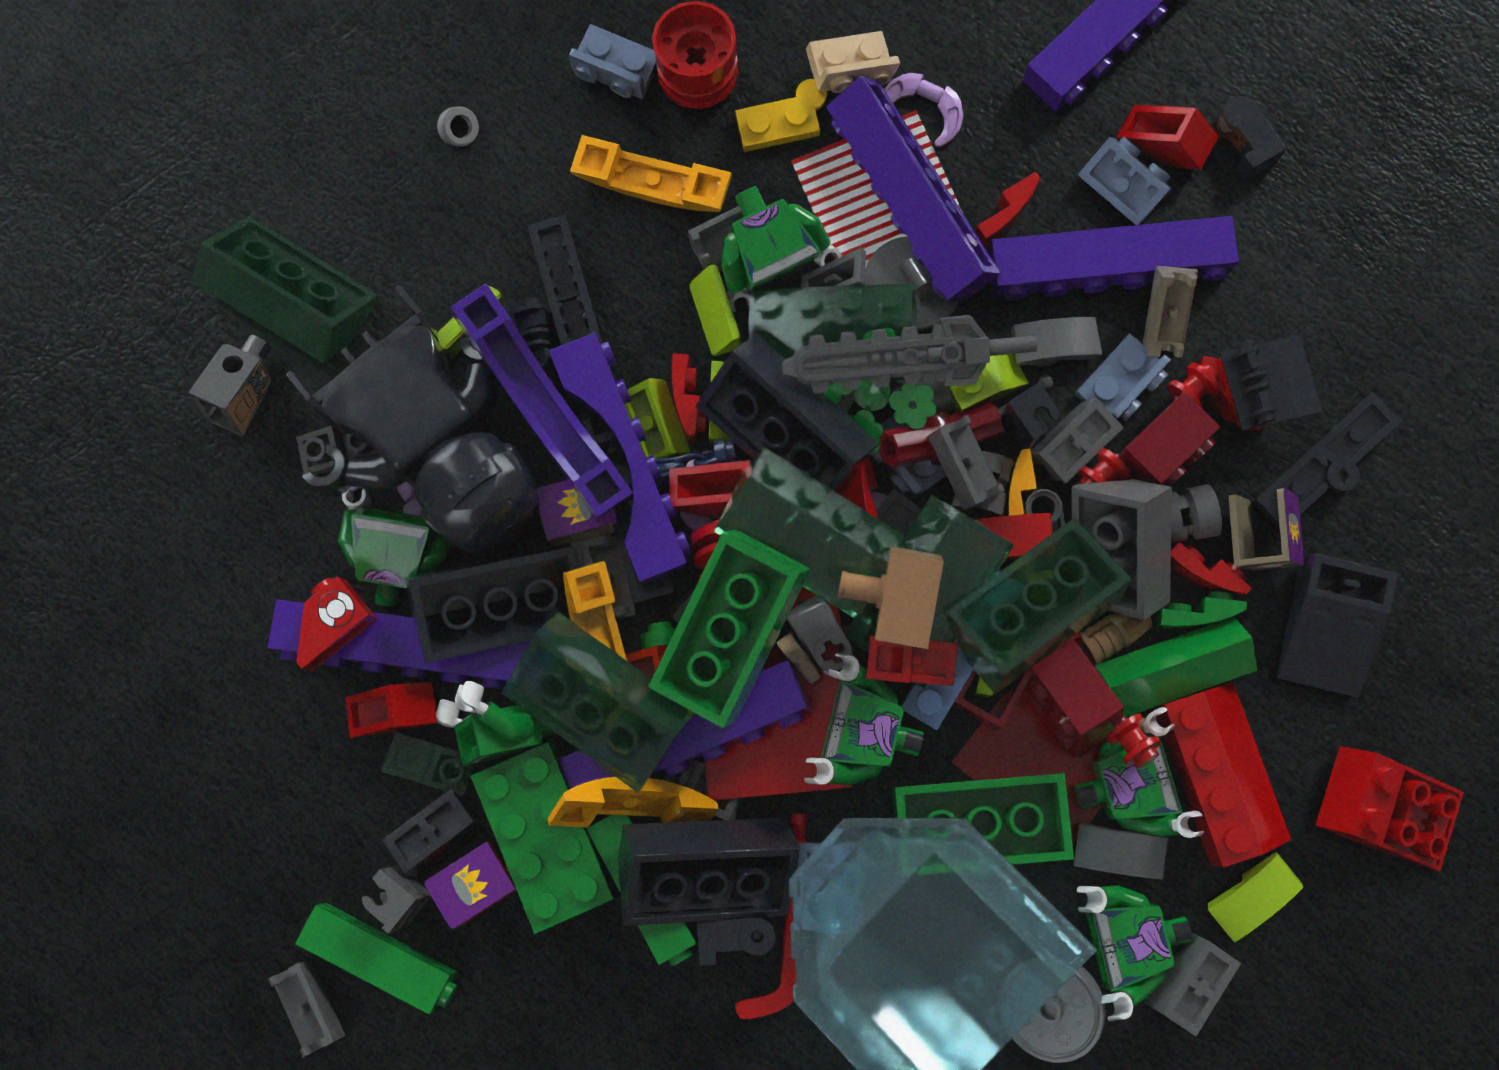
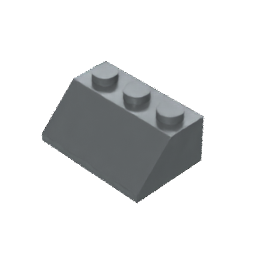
[1072,479,1172,620]

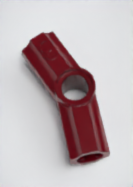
[879,401,1004,468]

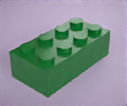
[648,530,811,728]
[471,742,618,934]
[892,773,1074,874]

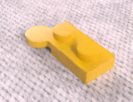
[735,79,827,152]

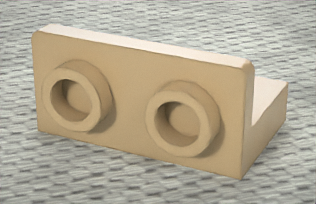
[806,31,900,93]

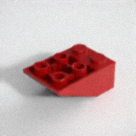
[1315,746,1464,871]

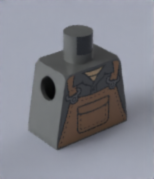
[189,335,271,437]

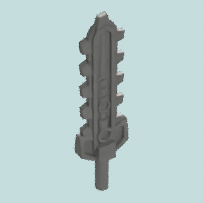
[782,315,1037,394]

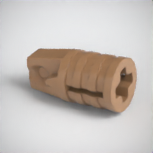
[1079,612,1153,667]

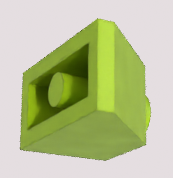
[941,354,1029,414]

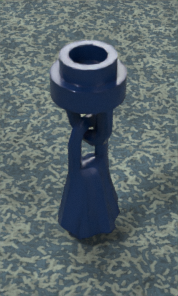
[654,438,740,491]

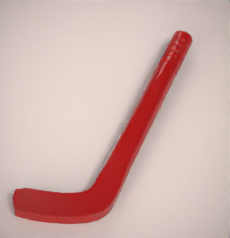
[735,813,808,1019]

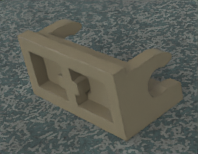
[1142,265,1198,357]

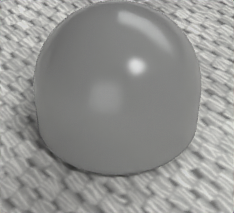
[437,107,479,146]

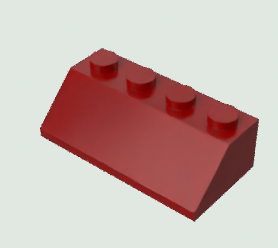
[1154,681,1291,868]

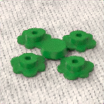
[824,328,936,454]

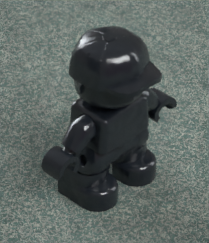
[286,285,539,555]

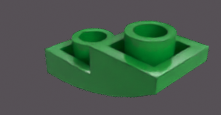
[1152,591,1247,630]

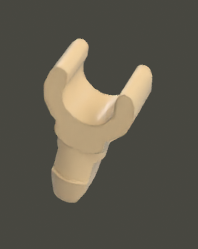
[776,631,821,684]

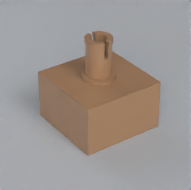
[838,546,944,649]

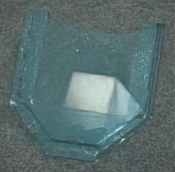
[789,818,1097,1070]

